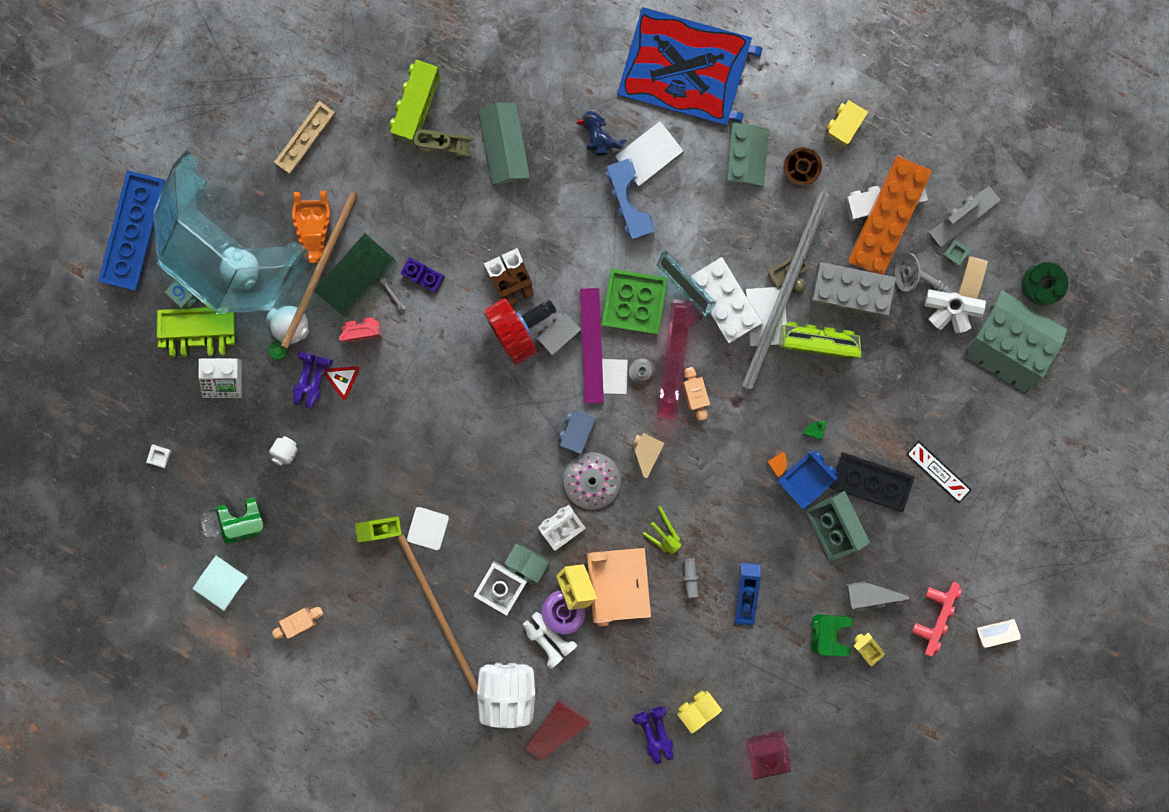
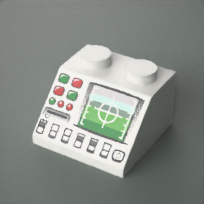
[199,359,242,398]

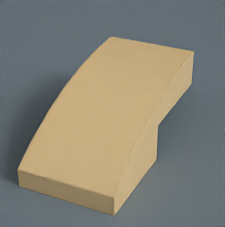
[958,256,988,299]

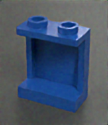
[778,450,838,510]

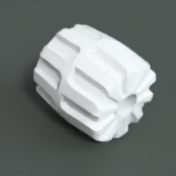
[477,663,535,728]

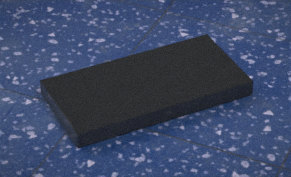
[830,452,915,513]

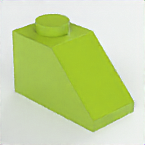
[355,516,402,542]

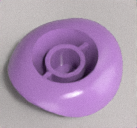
[541,590,585,634]

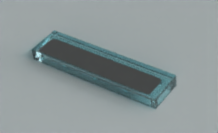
[656,251,716,318]

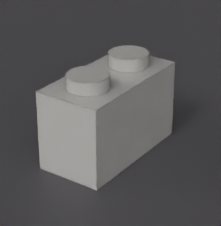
[537,313,581,356]

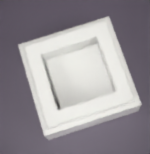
[146,444,172,469]

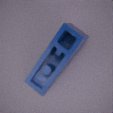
[735,563,761,625]

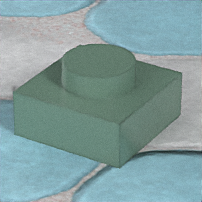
[943,239,970,266]

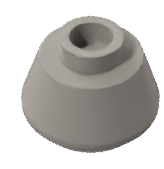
[629,359,655,385]

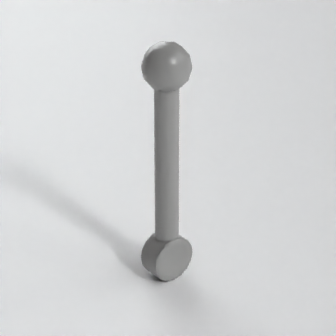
[379,277,405,311]

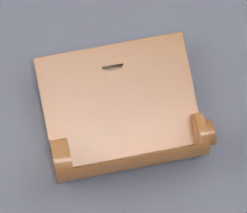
[587,548,651,626]

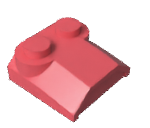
[339,318,382,343]

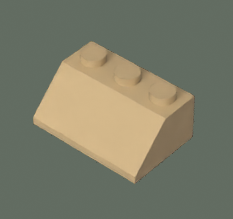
[632,433,664,478]

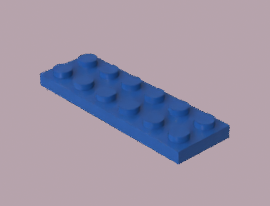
[98,170,166,291]

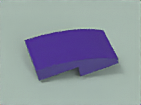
[400,257,445,293]

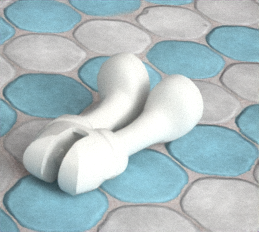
[523,612,577,669]

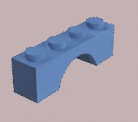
[606,158,656,239]

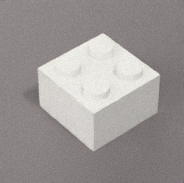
[474,561,527,616]

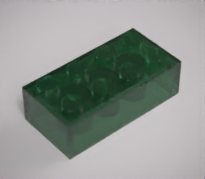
[314,233,396,318]

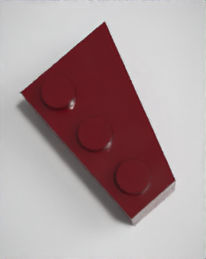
[525,699,590,760]

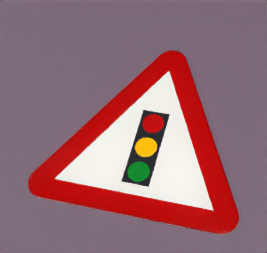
[323,366,359,400]

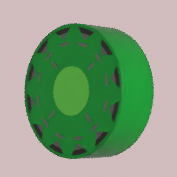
[268,341,288,360]

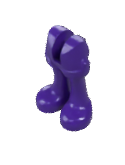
[293,351,333,409]
[632,706,674,765]

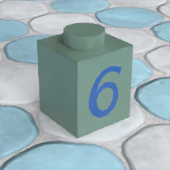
[165,278,198,309]

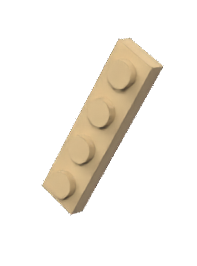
[274,101,336,175]

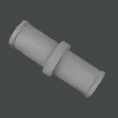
[683,558,699,598]

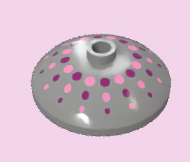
[563,452,621,510]

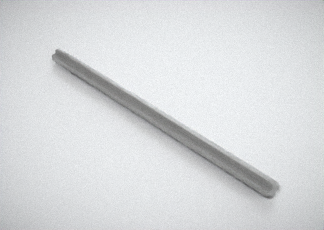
[742,192,830,390]

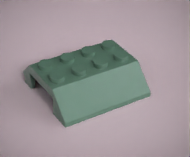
[966,290,1067,393]

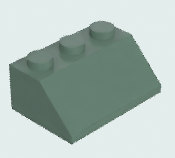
[726,123,769,187]
[805,491,870,561]

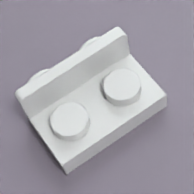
[538,505,586,551]

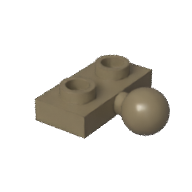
[767,254,810,293]

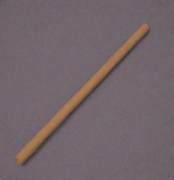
[281,192,357,349]
[397,534,478,693]

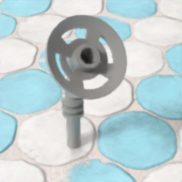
[894,253,960,306]

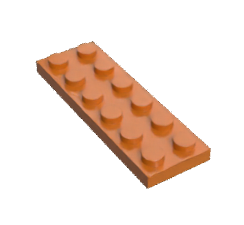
[847,155,932,275]

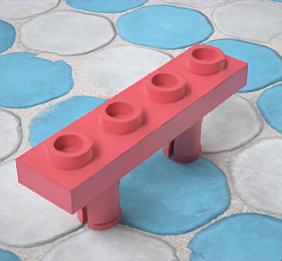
[912,582,962,657]

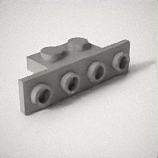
[929,186,1000,247]

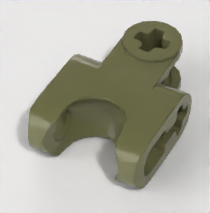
[413,129,473,158]

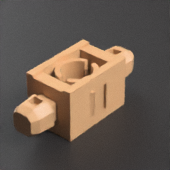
[682,367,710,421]
[272,607,324,639]

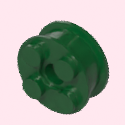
[1022,262,1068,305]

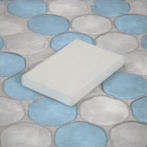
[615,121,683,187]
[746,287,787,347]

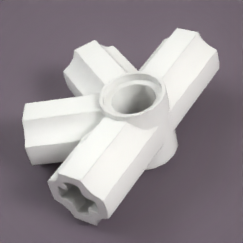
[924,289,986,333]

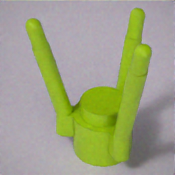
[643,506,682,555]

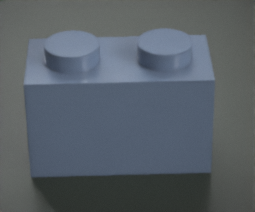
[558,410,595,454]

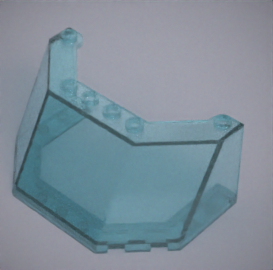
[154,150,309,314]

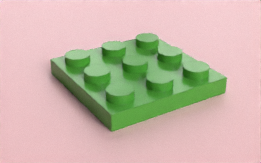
[602,269,668,335]

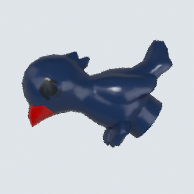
[576,110,627,156]

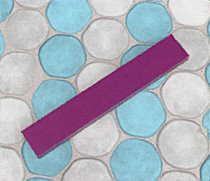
[580,288,604,404]

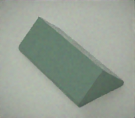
[478,103,530,185]

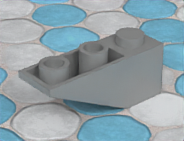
[845,581,909,611]

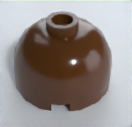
[783,147,822,186]

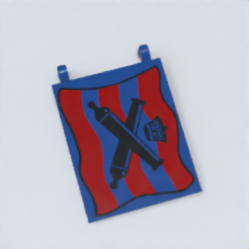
[617,7,763,126]

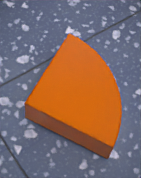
[767,451,787,478]

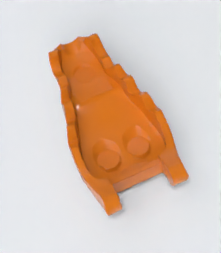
[292,191,330,263]

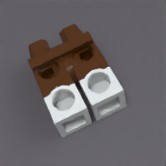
[484,248,534,306]

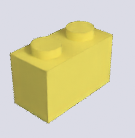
[826,100,868,147]
[556,564,597,610]

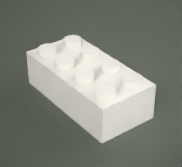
[689,257,763,344]

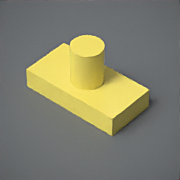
[854,633,885,667]

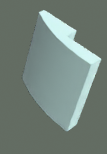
[192,556,247,611]

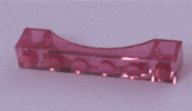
[657,299,692,419]

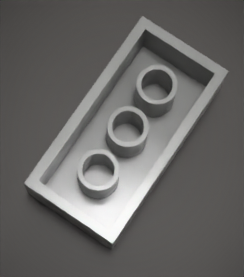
[810,262,896,317]

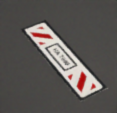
[906,440,972,503]

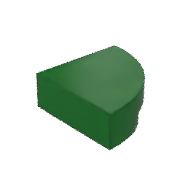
[803,421,827,440]

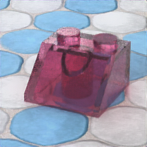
[745,731,791,780]

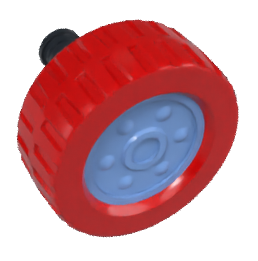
[483,299,557,365]

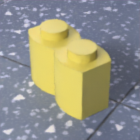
[677,690,722,734]

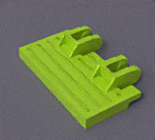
[157,306,235,358]

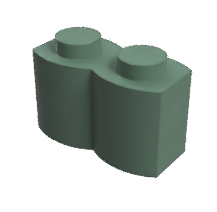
[504,543,550,584]

